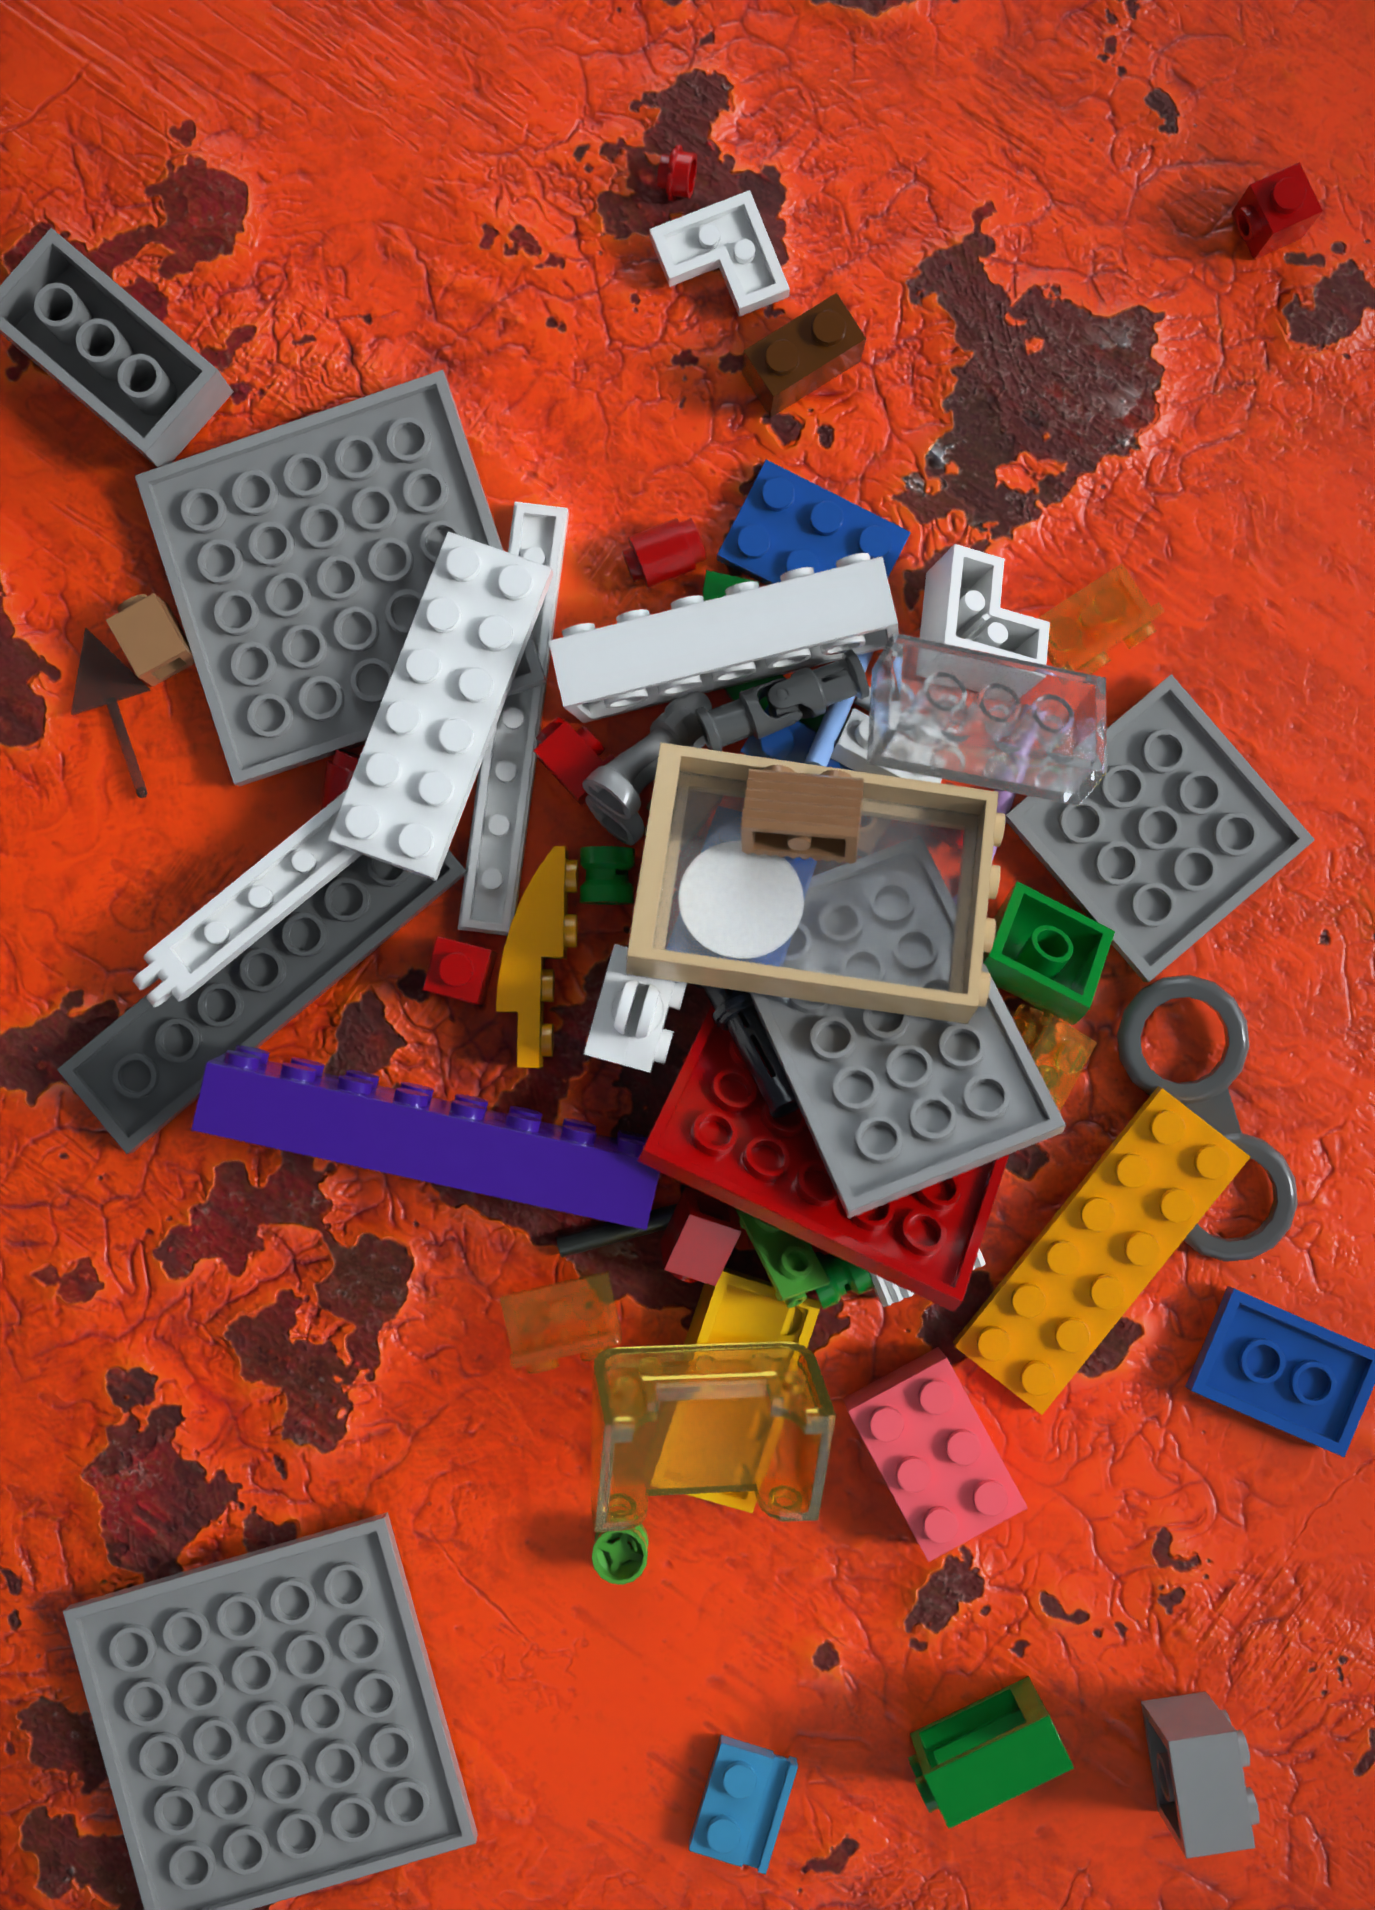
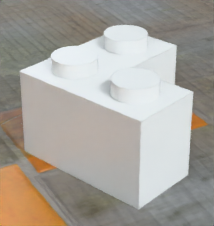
[916,544,1050,697]

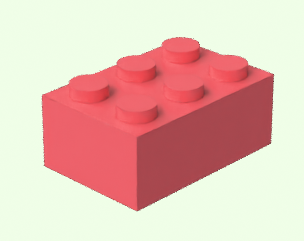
[842,1347,1028,1562]

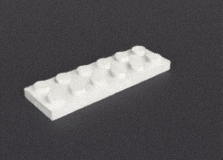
[328,531,553,881]

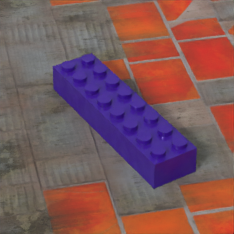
[191,1046,660,1230]

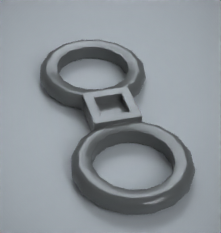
[1117,975,1298,1262]

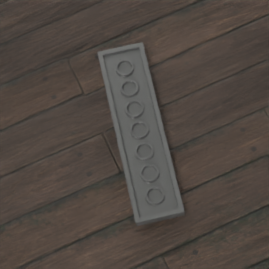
[57,849,467,1154]

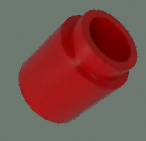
[622,518,707,588]

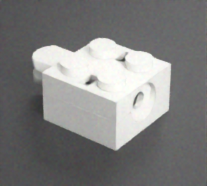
[584,944,687,1073]

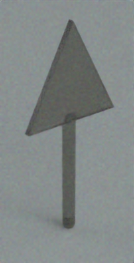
[71,627,151,798]

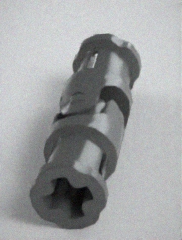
[695,649,870,751]

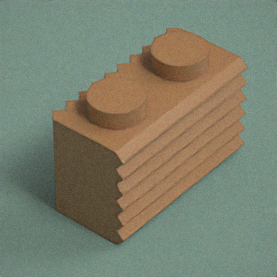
[741,765,864,864]

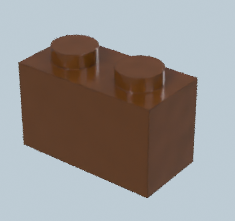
[742,293,866,418]

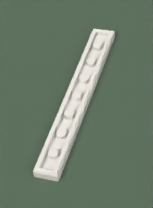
[458,501,569,936]

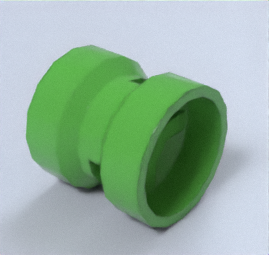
[592,1514,649,1585]

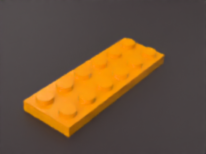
[953,1086,1250,1415]

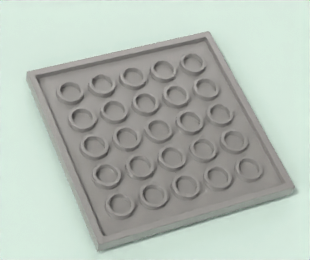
[135,370,547,786]
[63,1512,478,1910]

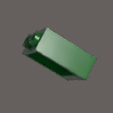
[908,1676,1074,1829]

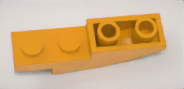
[496,846,578,1068]

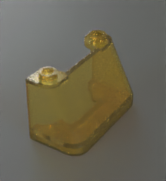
[591,1341,836,1532]

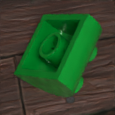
[983,881,1115,1025]

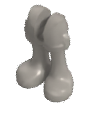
[582,691,712,846]

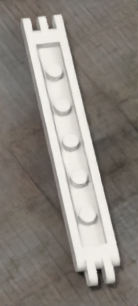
[133,790,362,1007]

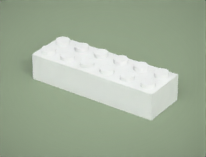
[549,553,900,723]

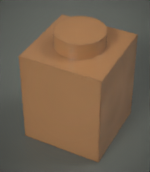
[106,593,195,687]

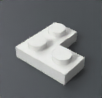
[649,190,790,317]

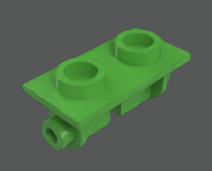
[735,1208,830,1308]

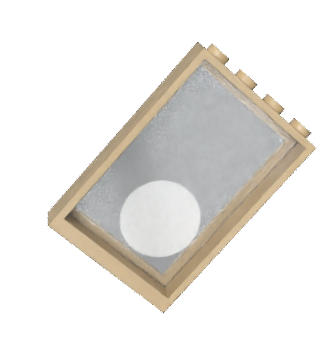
[626,743,1005,1024]

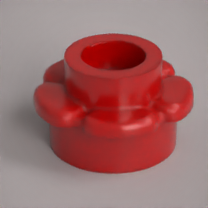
[657,145,697,202]

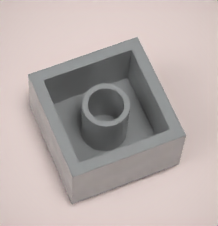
[1141,1691,1260,1859]

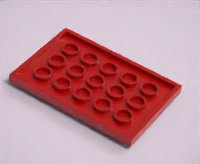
[638,989,1009,1312]

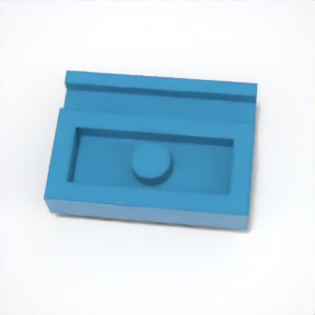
[689,1735,798,1875]

